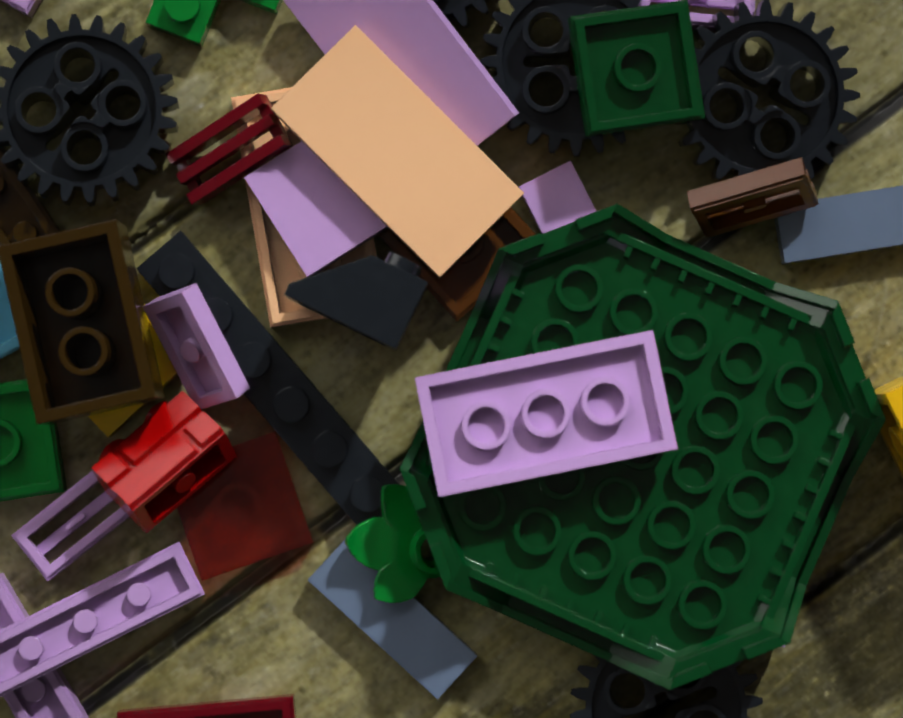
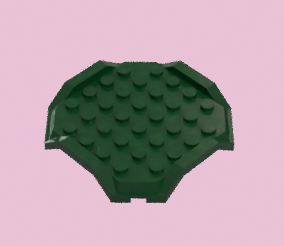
[400,203,886,690]

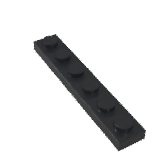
[136,230,400,525]

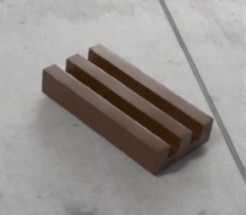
[687,157,819,238]

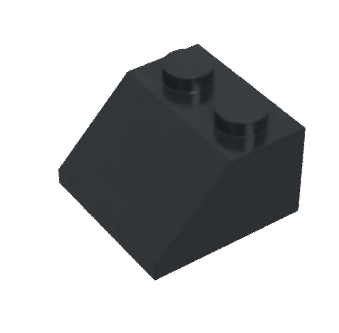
[284,251,428,351]

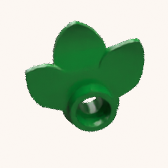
[345,484,440,603]

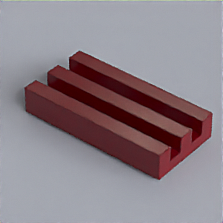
[166,93,293,205]

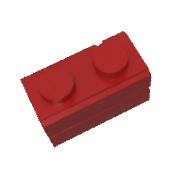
[91,391,237,533]

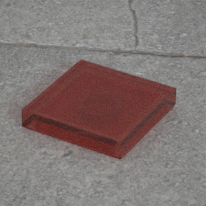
[177,431,314,581]

